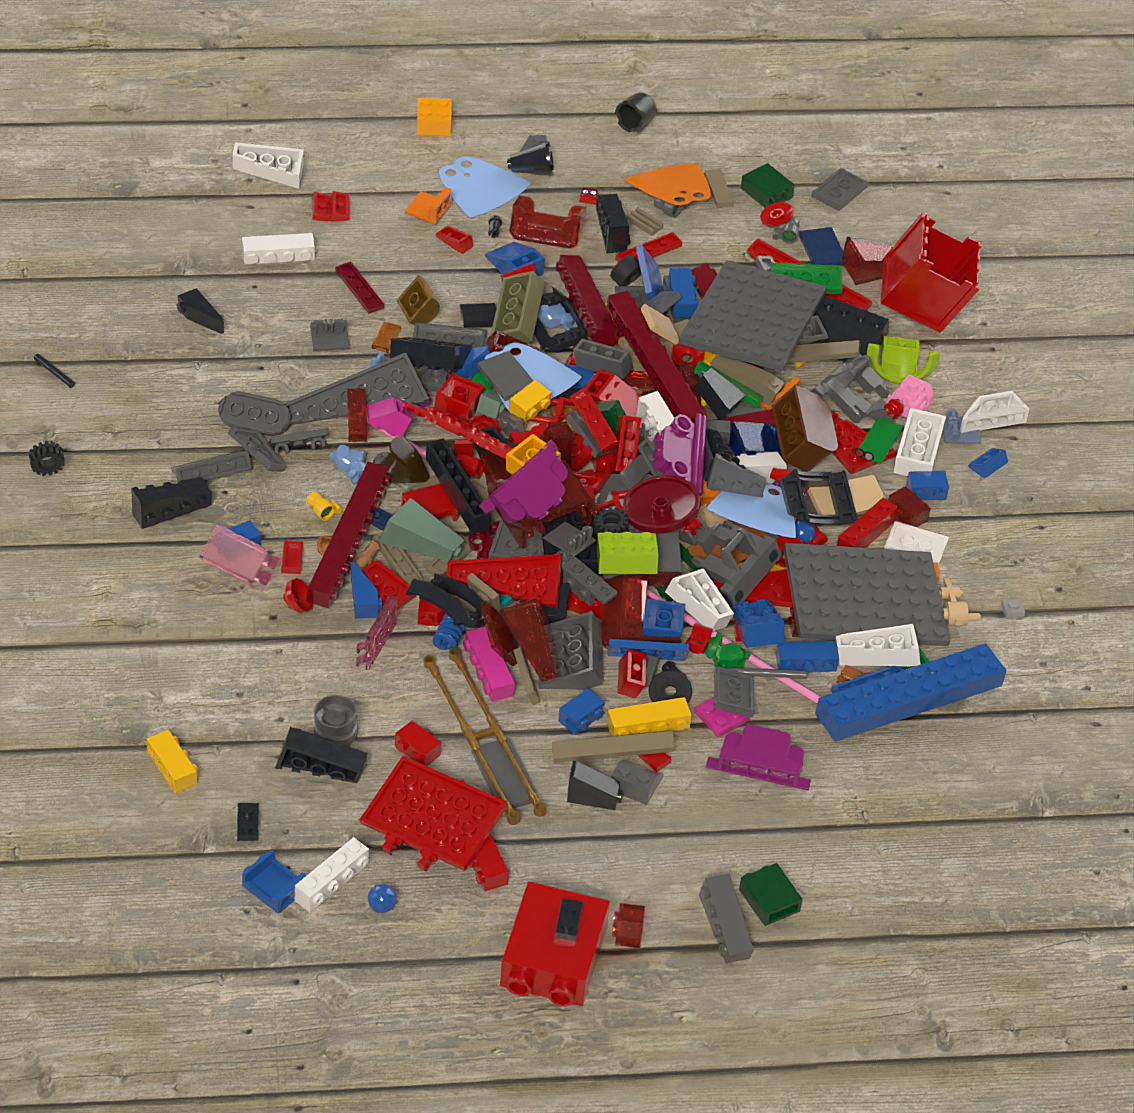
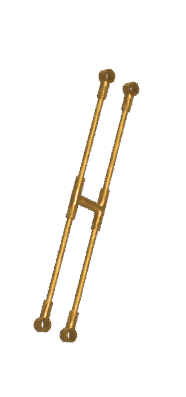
[423,647,546,825]

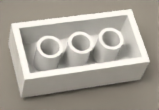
[893,408,946,476]

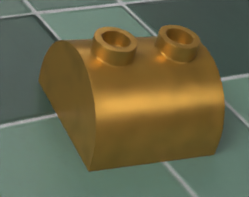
[396,275,440,325]

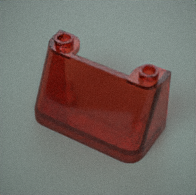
[510,195,587,248]

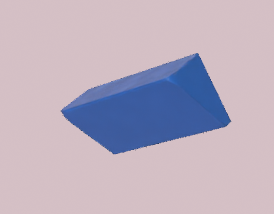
[968,448,1008,478]

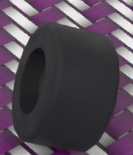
[610,255,641,286]

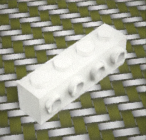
[295,837,369,913]

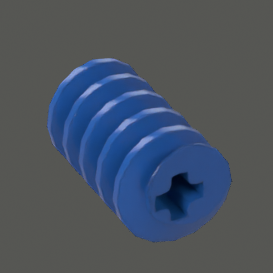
[432,613,466,650]

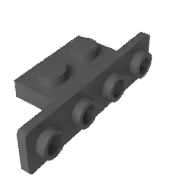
[556,549,617,606]

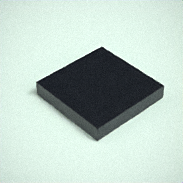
[460,303,497,328]

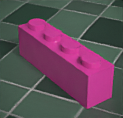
[463,626,515,702]

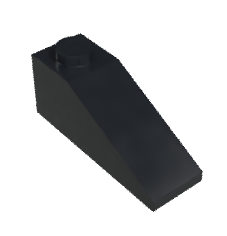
[177,288,224,334]

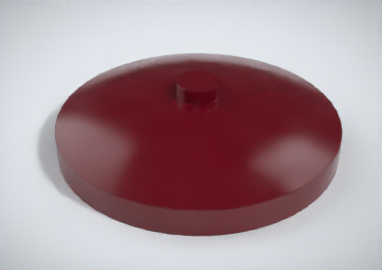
[623,475,700,534]

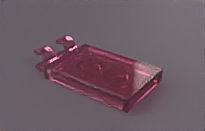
[199,524,279,585]
[356,596,397,670]

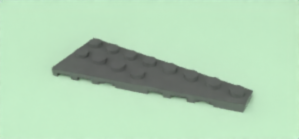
[284,353,429,425]

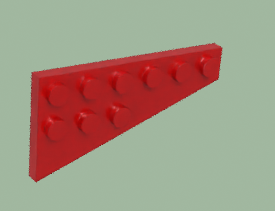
[446,554,562,609]

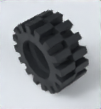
[29,441,65,476]
[594,507,629,535]

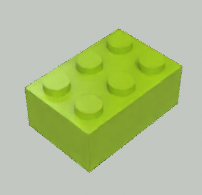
[597,532,659,574]

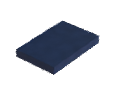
[798,227,848,266]

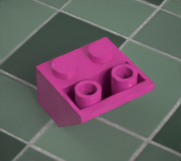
[366,397,412,436]

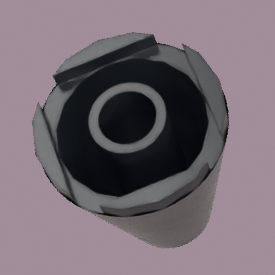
[507,142,554,176]

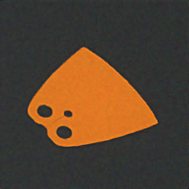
[623,163,711,205]

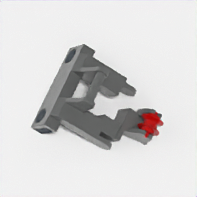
[811,354,904,423]
[679,516,782,607]

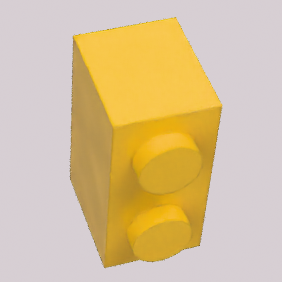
[508,380,551,423]

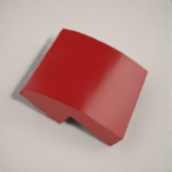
[312,191,349,222]

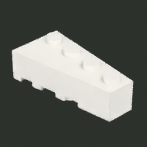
[233,142,303,189]
[636,391,674,436]
[836,624,920,666]

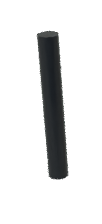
[34,354,75,388]

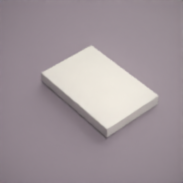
[884,521,949,566]

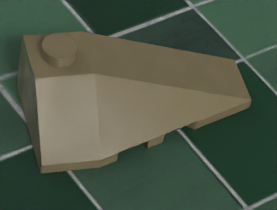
[709,354,786,406]

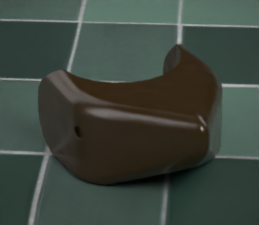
[373,436,430,483]

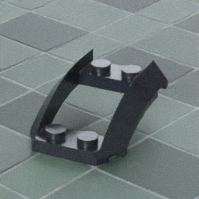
[534,286,589,352]
[780,469,858,525]
[406,573,496,628]

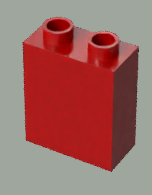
[500,881,610,1007]

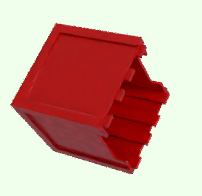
[880,212,982,333]

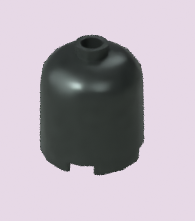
[615,92,657,132]

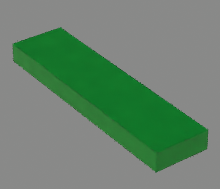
[694,360,764,407]

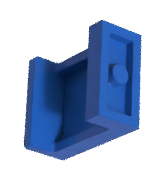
[242,850,307,914]

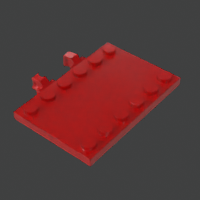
[359,756,508,871]

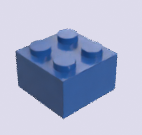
[641,599,685,644]

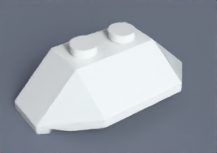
[960,391,1029,433]

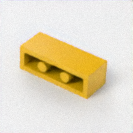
[146,730,199,793]

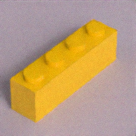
[607,697,692,737]

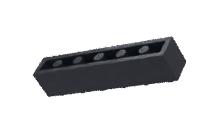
[425,438,491,535]

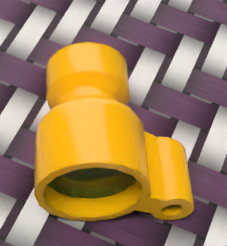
[306,492,343,521]

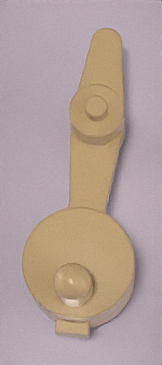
[939,578,981,626]

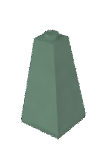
[379,498,465,561]

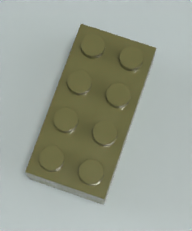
[490,271,545,348]

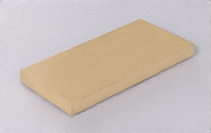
[807,475,886,515]

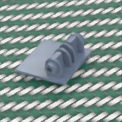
[943,408,981,444]

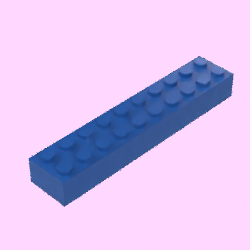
[815,643,1007,742]

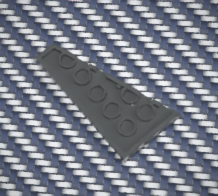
[489,516,544,558]

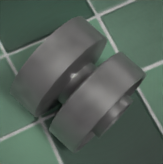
[314,695,357,746]

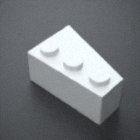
[733,452,787,484]
[665,568,734,632]

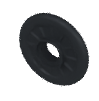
[649,670,692,704]

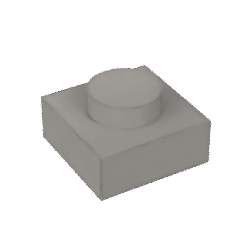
[1001,598,1025,619]

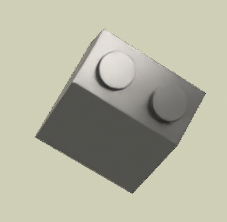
[611,760,663,805]

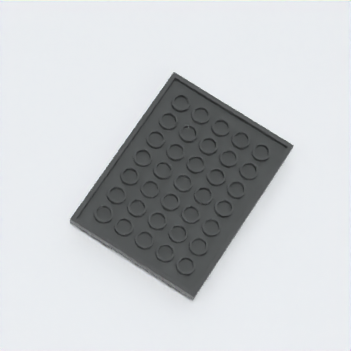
[678,260,827,372]
[783,543,950,646]

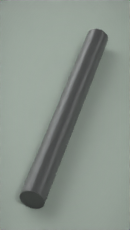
[728,667,807,679]

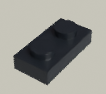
[237,803,259,841]
[555,899,583,941]

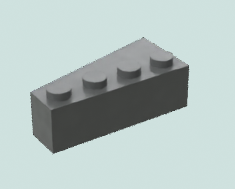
[699,874,754,963]

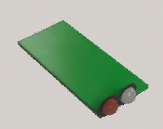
[855,417,904,464]

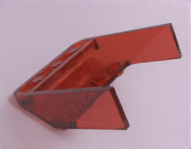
[602,571,681,649]

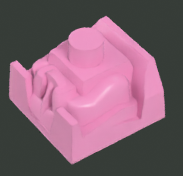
[886,374,934,418]

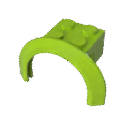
[867,336,941,383]

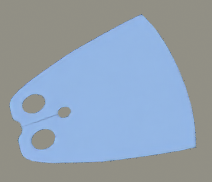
[439,156,531,218]
[485,343,582,413]
[707,484,796,538]

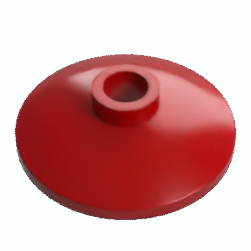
[760,202,794,226]

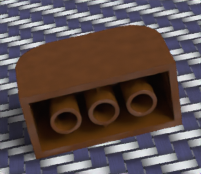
[771,385,838,471]

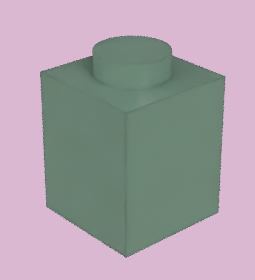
[477,390,507,419]

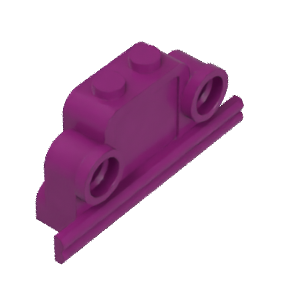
[652,413,707,496]
[479,440,568,523]
[706,725,811,791]

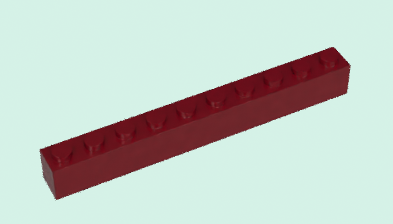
[606,290,707,423]
[306,461,391,608]

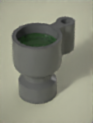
[654,198,687,218]
[772,217,800,244]

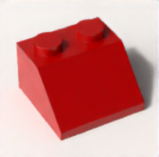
[434,373,485,422]

